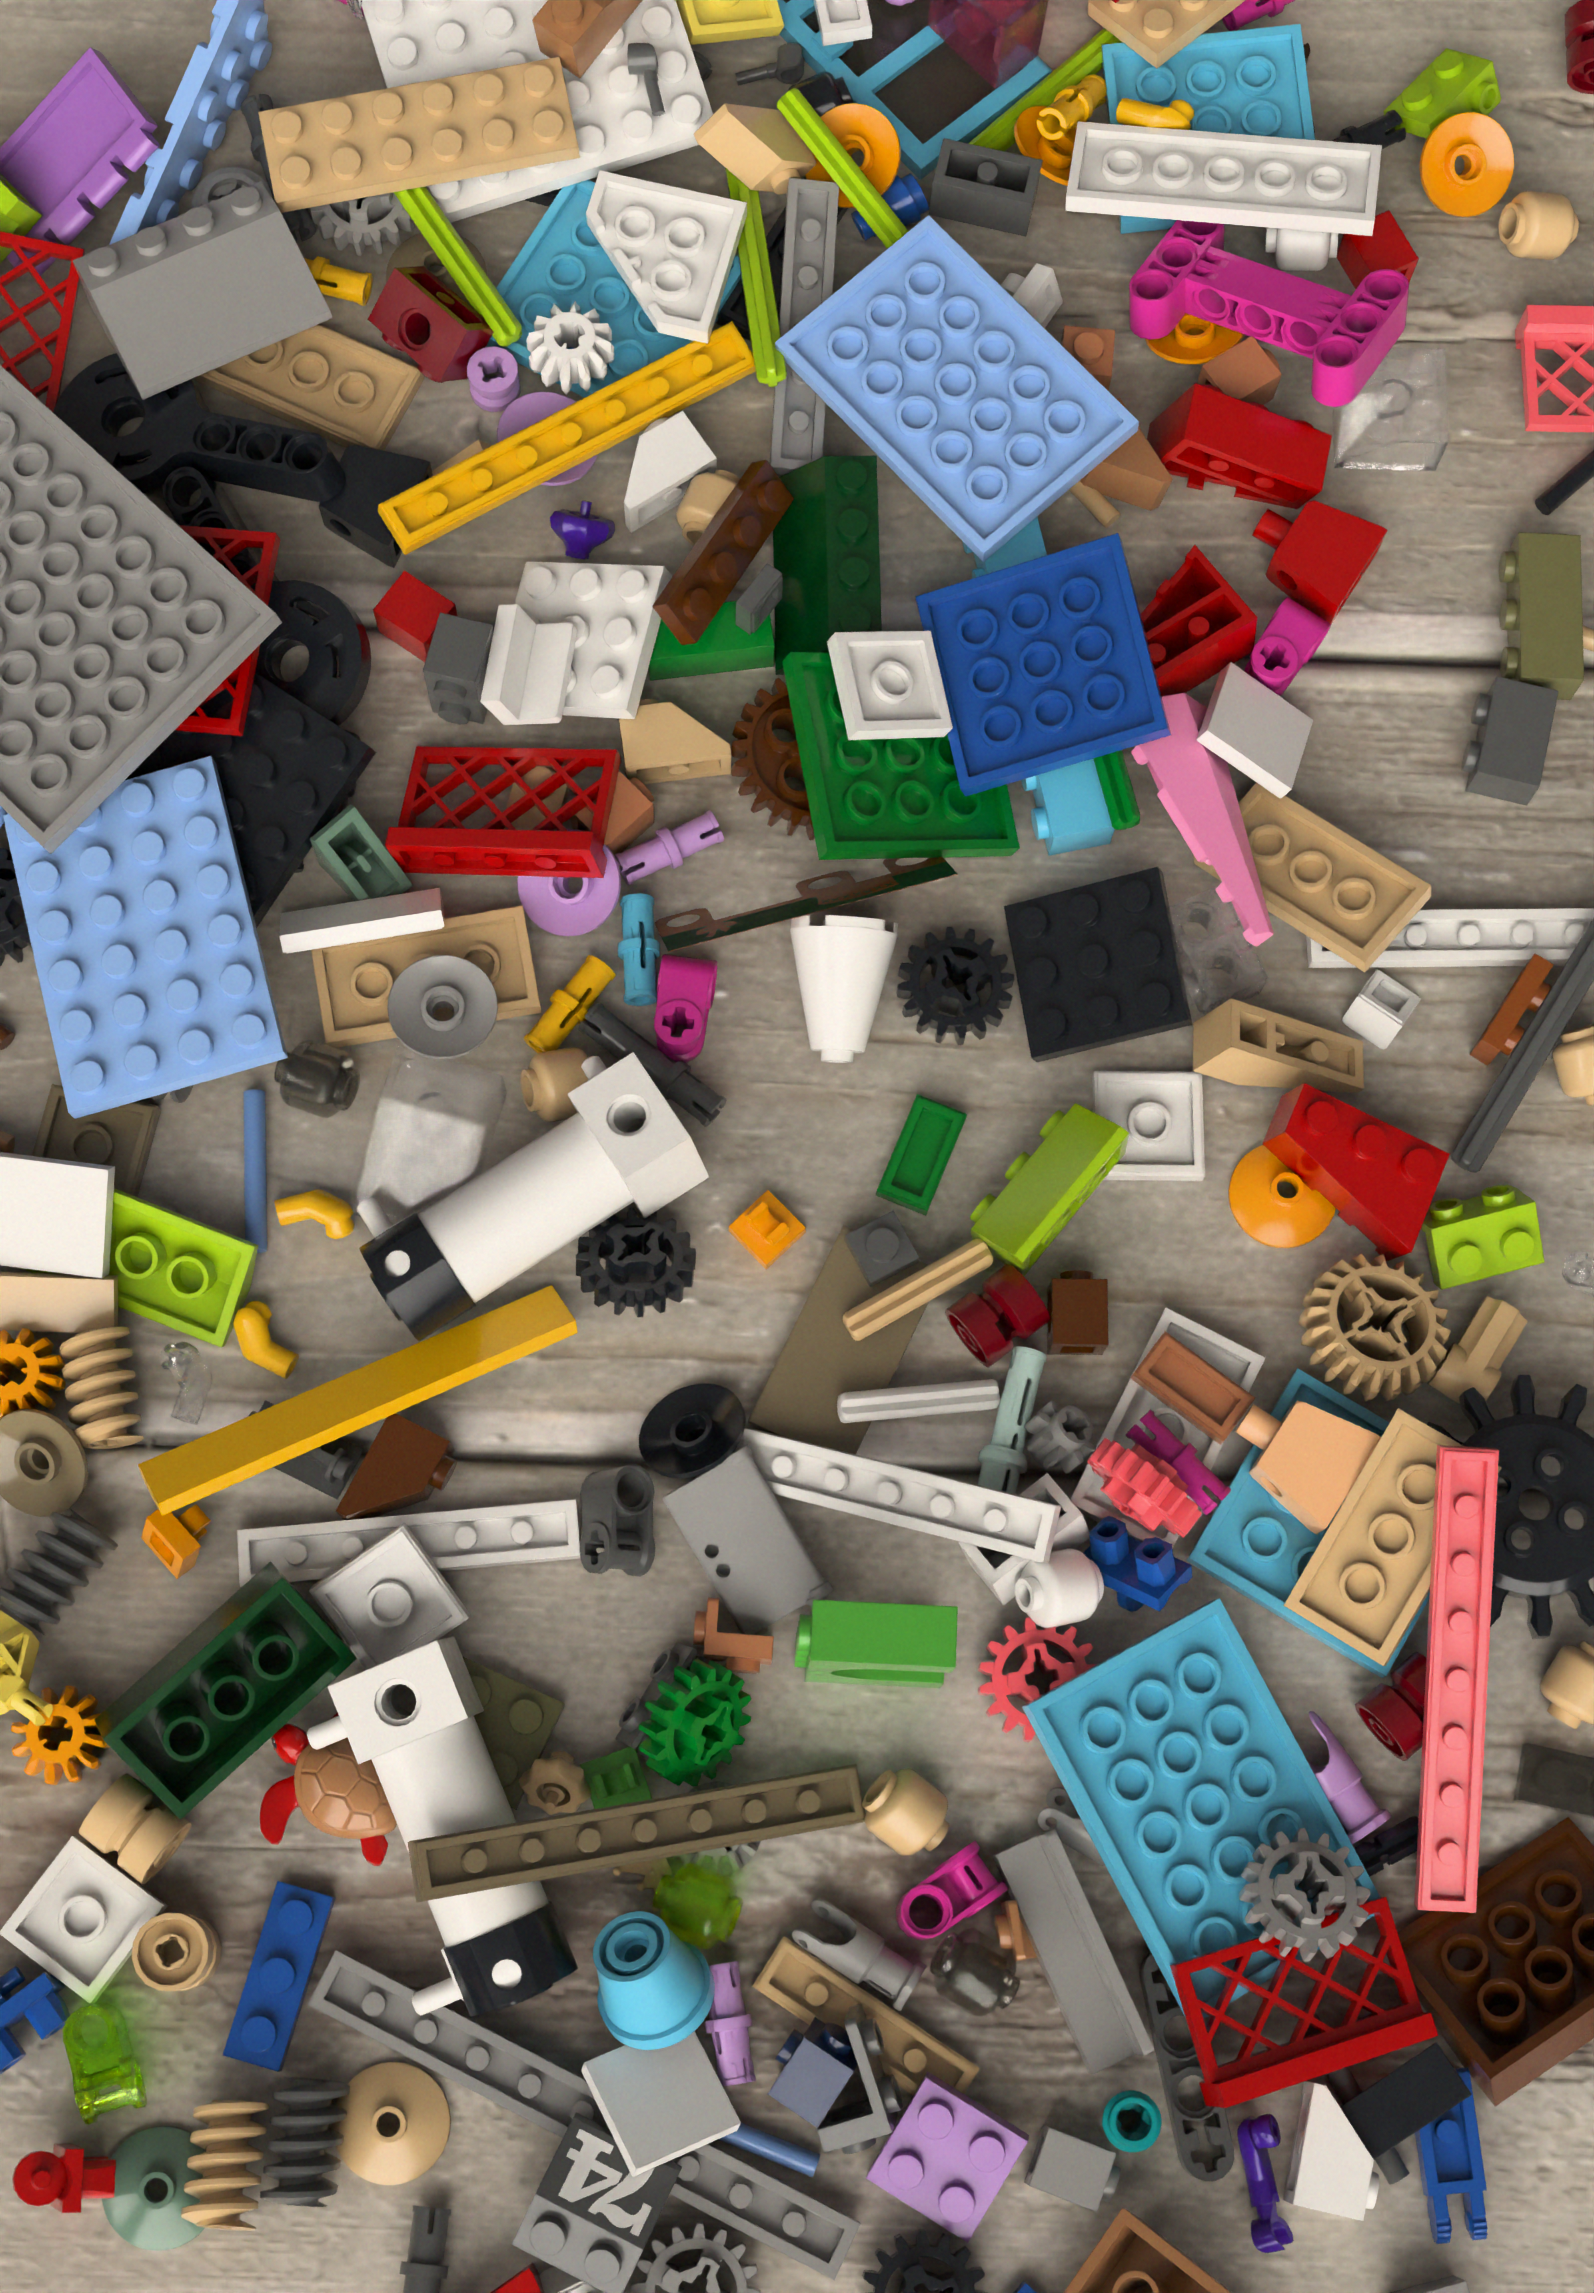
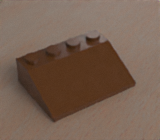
[1398,1817,1594,2106]

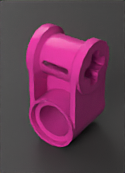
[1244,597,1332,696]
[654,954,717,1063]
[896,1840,1009,1940]

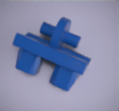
[1083,1516,1193,1612]
[0,1966,72,2074]

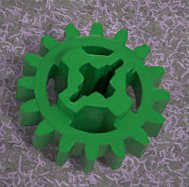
[639,1659,751,1787]

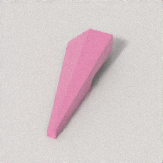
[1131,693,1274,947]

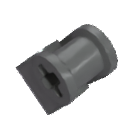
[580,1464,655,1577]

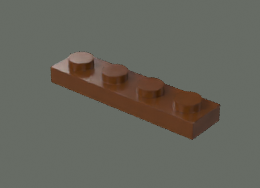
[652,460,794,645]

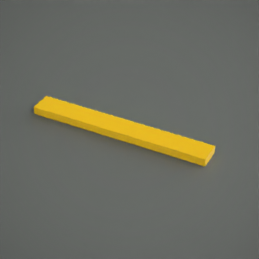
[378,321,755,555]
[138,1285,578,1516]

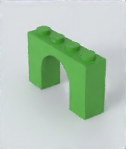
[794,1599,958,1688]

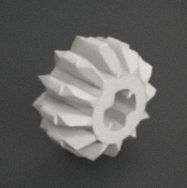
[527,301,615,395]

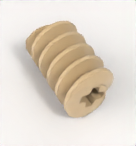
[59,1326,144,1449]
[181,2100,270,2231]

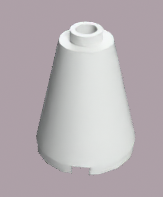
[790,915,898,1063]

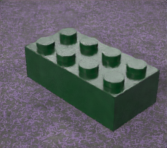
[94,1561,357,1820]

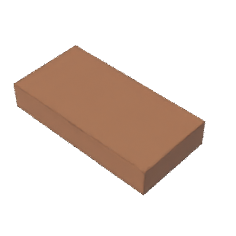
[1130,1331,1255,1445]

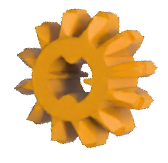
[0,1328,66,1419]
[11,1685,110,1785]

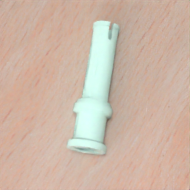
[977,1346,1047,1494]

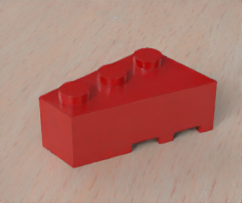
[1147,383,1332,509]
[1141,545,1258,696]
[1262,1083,1450,1261]

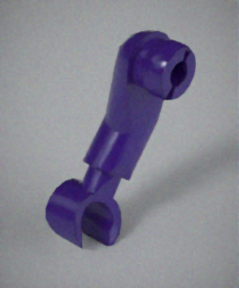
[1237,2114,1294,2253]

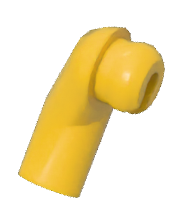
[1116,98,1194,130]
[274,1189,355,1239]
[233,1301,299,1379]

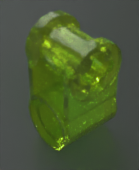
[63,2002,147,2125]

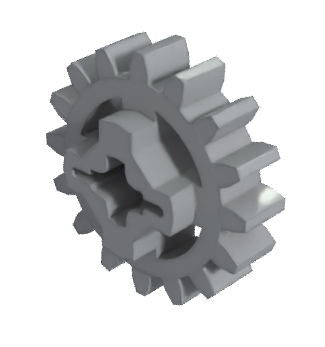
[310,192,414,256]
[1239,1828,1371,1962]
[631,2221,761,2293]

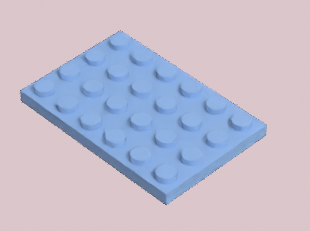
[775,215,1139,562]
[3,756,288,1119]

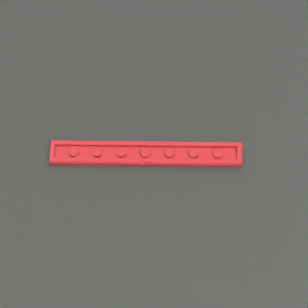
[1414,1445,1499,1913]

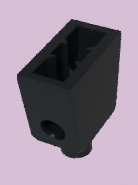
[319,444,433,568]

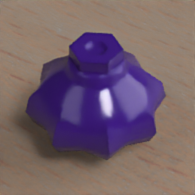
[550,500,615,560]

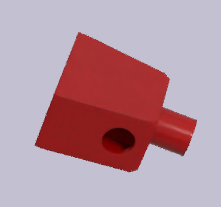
[1252,500,1388,624]

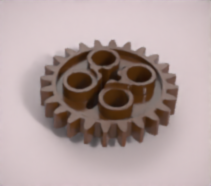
[730,678,815,840]

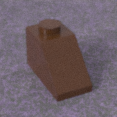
[336,1413,457,1520]

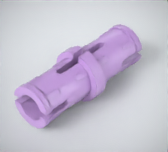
[614,810,724,886]
[705,1961,756,2086]

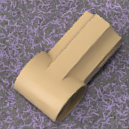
[1427,1296,1528,1404]

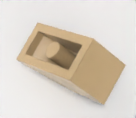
[694,103,817,195]
[618,699,731,784]

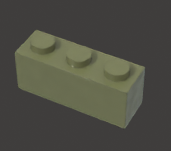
[1499,532,1584,700]

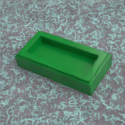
[876,1094,967,1216]

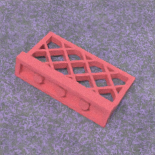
[1515,305,1594,432]

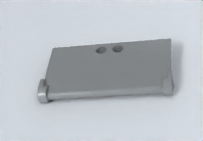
[662,1444,834,1635]

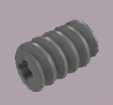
[0,1509,118,1636]
[260,2076,350,2207]

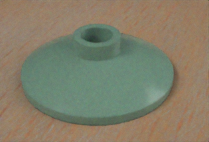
[102,2126,206,2251]

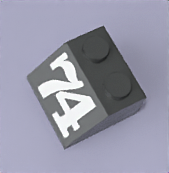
[512,2112,682,2293]

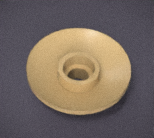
[332,2062,451,2185]

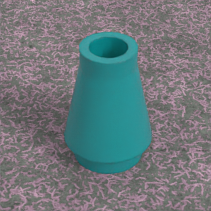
[1102,2090,1162,2153]

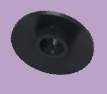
[639,1383,746,1478]

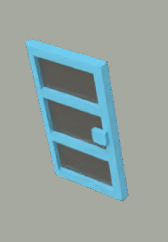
[777,0,1053,180]

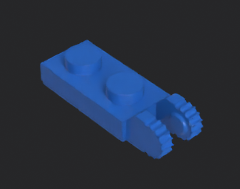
[1415,2067,1488,2244]

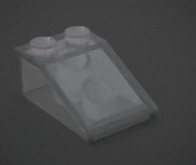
[353,1046,507,1225]

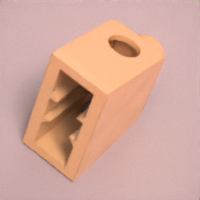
[1235,1400,1381,1535]

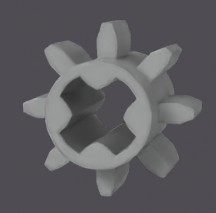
[1024,1400,1096,1474]

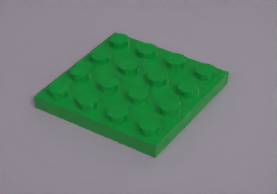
[782,652,1020,860]

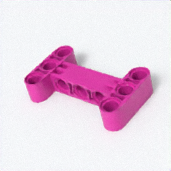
[1129,220,1409,407]

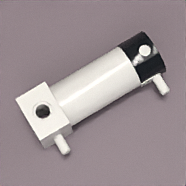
[357,1052,709,1342]
[307,1636,578,2017]

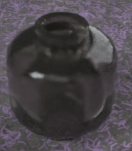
[274,1040,360,1118]
[930,1928,1020,2017]

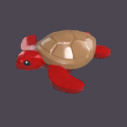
[259,1713,397,1866]

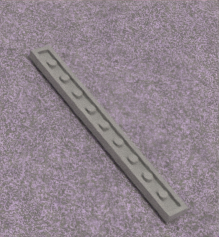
[308,1950,861,2280]

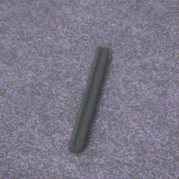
[1451,918,1594,1173]

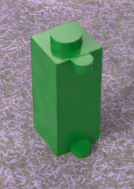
[648,601,774,681]

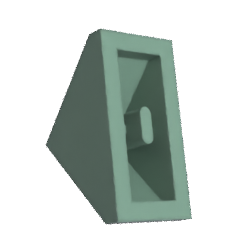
[310,804,413,901]

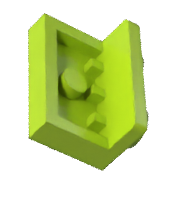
[1383,48,1501,140]
[1421,1185,1545,1290]

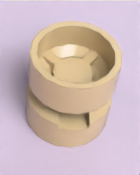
[79,1773,192,1884]
[131,1912,222,1991]

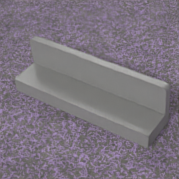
[992,1829,1154,2074]

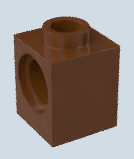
[1047,1270,1109,1355]

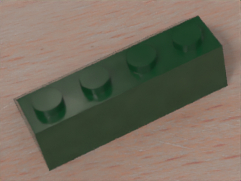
[773,455,882,675]

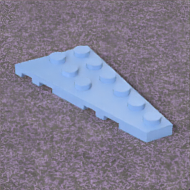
[109,0,272,245]

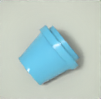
[593,1911,715,2050]

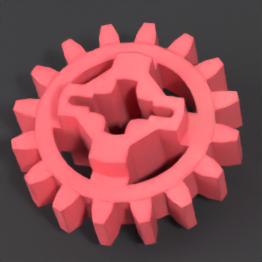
[1087,1438,1202,1538]
[978,1617,1097,1742]

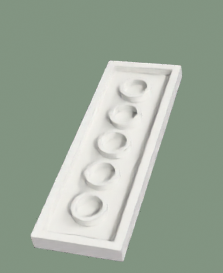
[1065,121,1382,236]

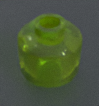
[653,1862,743,1950]

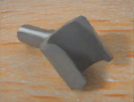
[627,43,665,116]
[735,43,805,86]

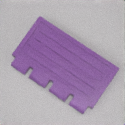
[0,47,159,276]

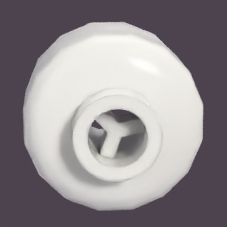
[1265,227,1338,271]
[1015,1548,1104,1628]

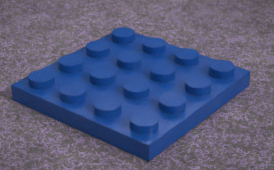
[915,533,1171,797]

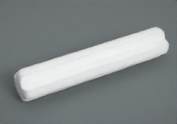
[837,1379,1000,1423]

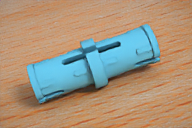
[618,893,660,1006]

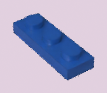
[223,1881,336,2072]

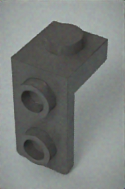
[817,2004,903,2154]

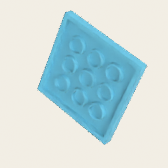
[1102,24,1315,234]
[486,180,741,398]
[1186,1368,1430,1678]

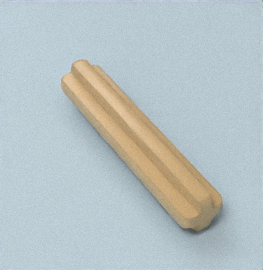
[843,1238,994,1341]

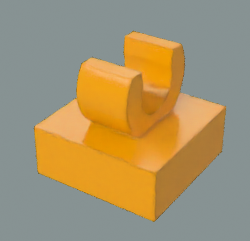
[728,1190,806,1270]
[141,1504,211,1579]

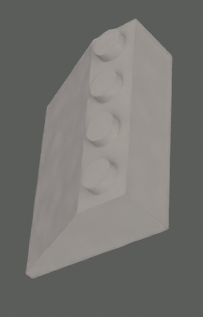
[73,181,333,400]

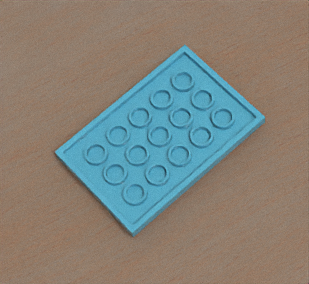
[1022,1598,1380,2019]

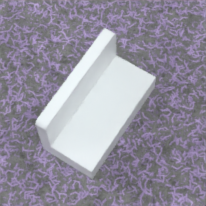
[480,604,577,725]

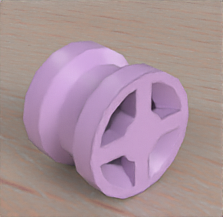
[467,346,521,412]

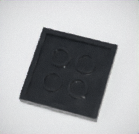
[1004,867,1193,1062]

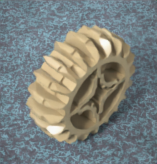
[1298,1253,1451,1402]

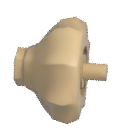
[519,1751,591,1815]

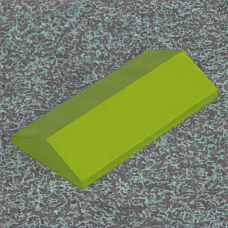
[21,1188,258,1348]

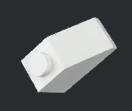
[624,411,717,533]
[1283,2081,1379,2221]

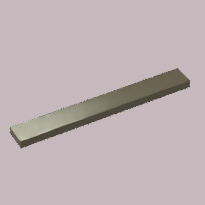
[407,1764,866,1903]

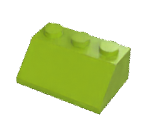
[970,1103,1129,1276]

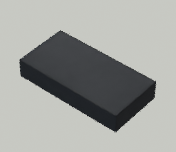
[1340,2042,1472,2160]

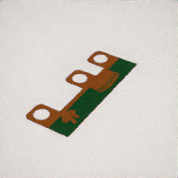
[654,857,958,952]

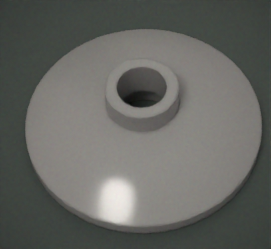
[387,955,498,1059]

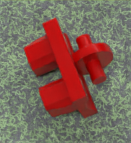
[12,2143,116,2213]

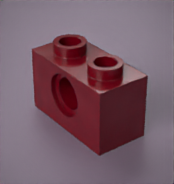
[367,266,494,383]

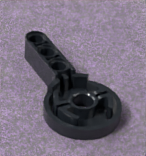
[53,353,346,502]
[162,467,371,726]

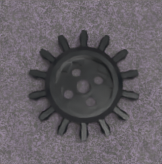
[1427,1375,1594,1639]

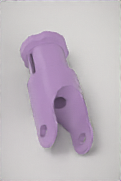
[1309,1711,1392,1844]

